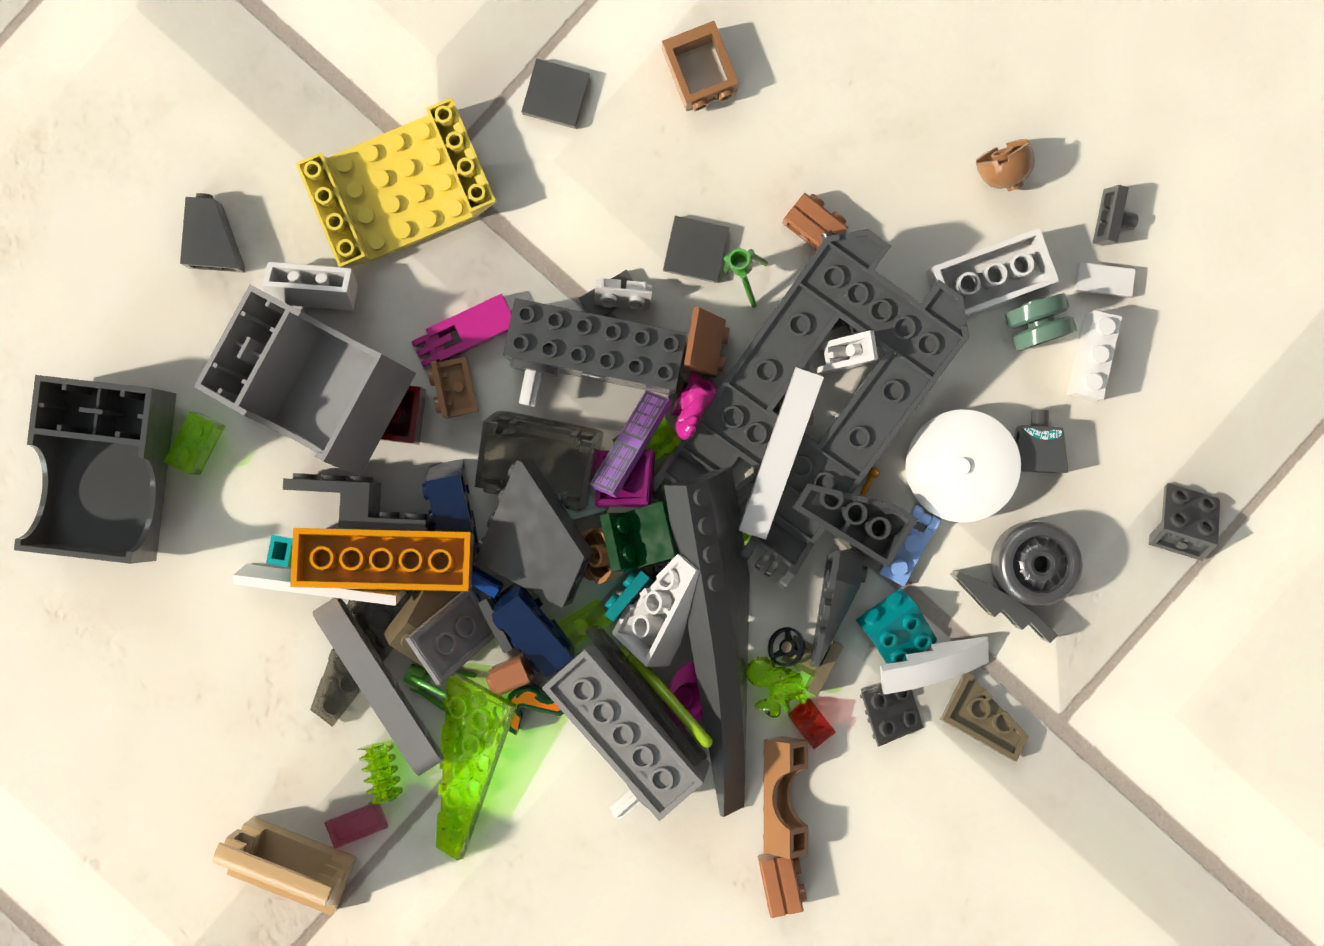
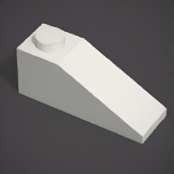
[808,330,878,374]

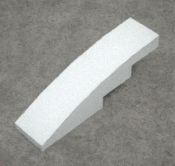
[880,636,989,695]

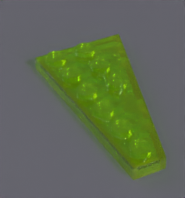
[436,672,517,861]

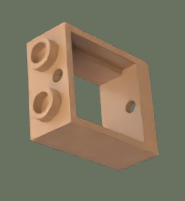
[662,21,739,111]

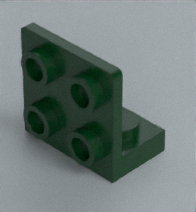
[600,501,677,572]

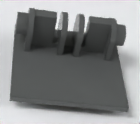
[860,684,923,747]

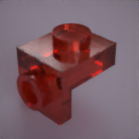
[788,698,836,749]

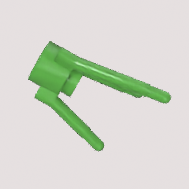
[723,248,768,308]
[403,663,477,716]

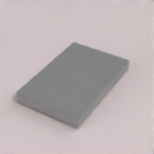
[405,590,495,685]

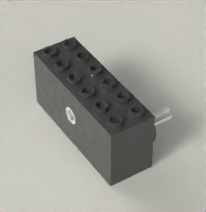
[503,298,687,407]

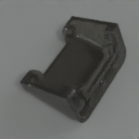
[474,411,604,511]

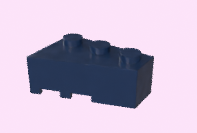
[422,459,479,555]
[491,583,575,678]

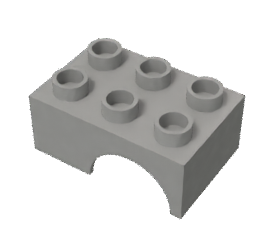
[194,285,416,476]

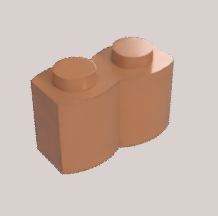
[486,653,535,696]

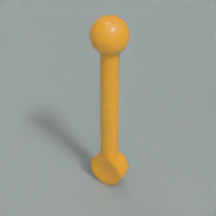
[859,467,879,497]

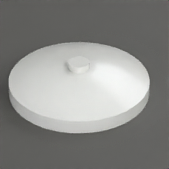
[906,409,1021,523]

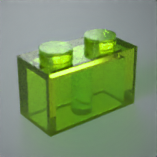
[164,411,225,475]

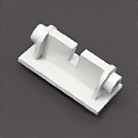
[594,278,652,310]

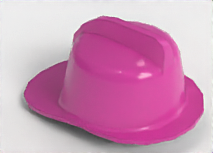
[664,662,703,728]

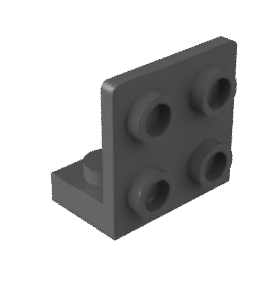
[1148,483,1220,561]

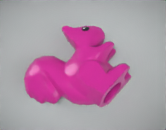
[670,372,717,440]

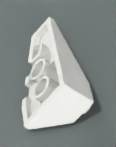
[612,554,700,667]

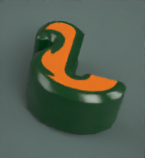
[502,683,564,735]

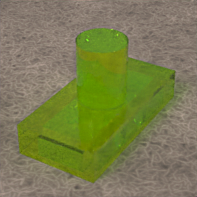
[557,598,612,646]

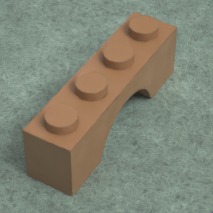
[763,736,808,859]

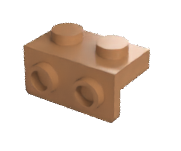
[428,356,479,419]

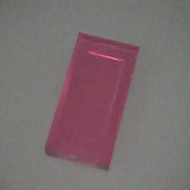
[324,800,388,849]

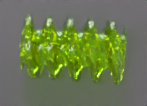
[357,742,403,805]

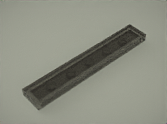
[585,625,708,767]

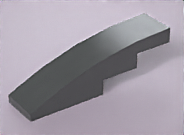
[950,571,1058,643]

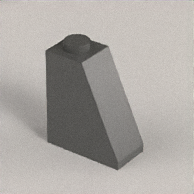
[180,193,245,273]

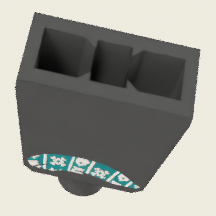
[1014,409,1068,473]

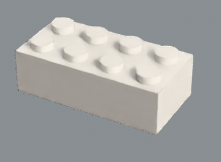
[927,228,1059,317]

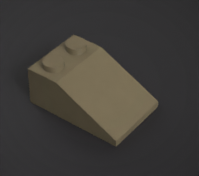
[383,591,480,667]

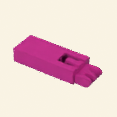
[411,293,512,367]

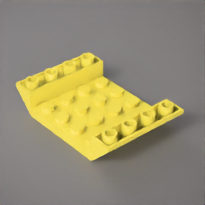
[295,97,496,268]

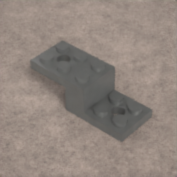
[283,473,435,531]

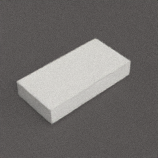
[1074,262,1136,298]

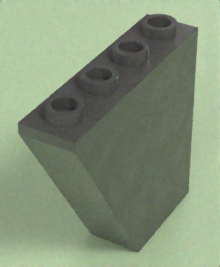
[475,457,594,608]

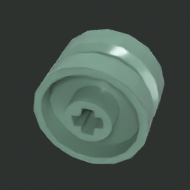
[1004,293,1078,351]

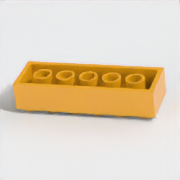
[290,528,474,592]

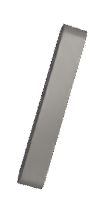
[313,598,444,776]

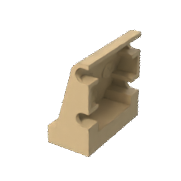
[213,816,357,916]

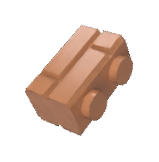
[782,193,849,251]
[758,854,807,918]

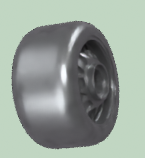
[991,521,1083,607]

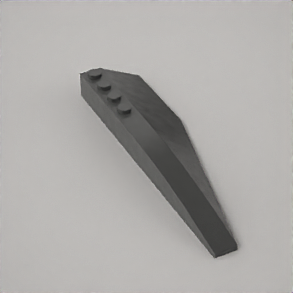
[664,467,750,817]

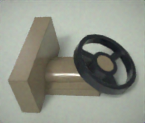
[768,627,844,697]

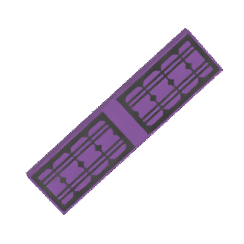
[590,390,672,498]

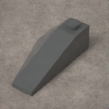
[810,550,868,667]

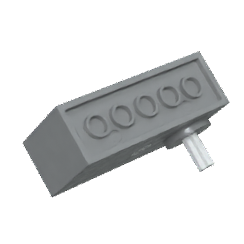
[542,637,710,821]

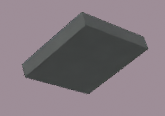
[521,58,590,129]
[663,216,729,283]

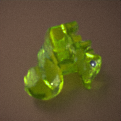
[747,656,807,718]

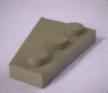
[940,672,1029,762]

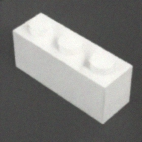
[262,262,358,311]
[1066,310,1122,402]

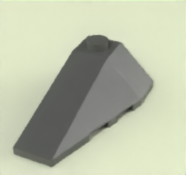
[793,483,918,567]

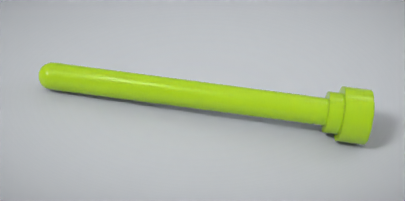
[618,646,713,748]

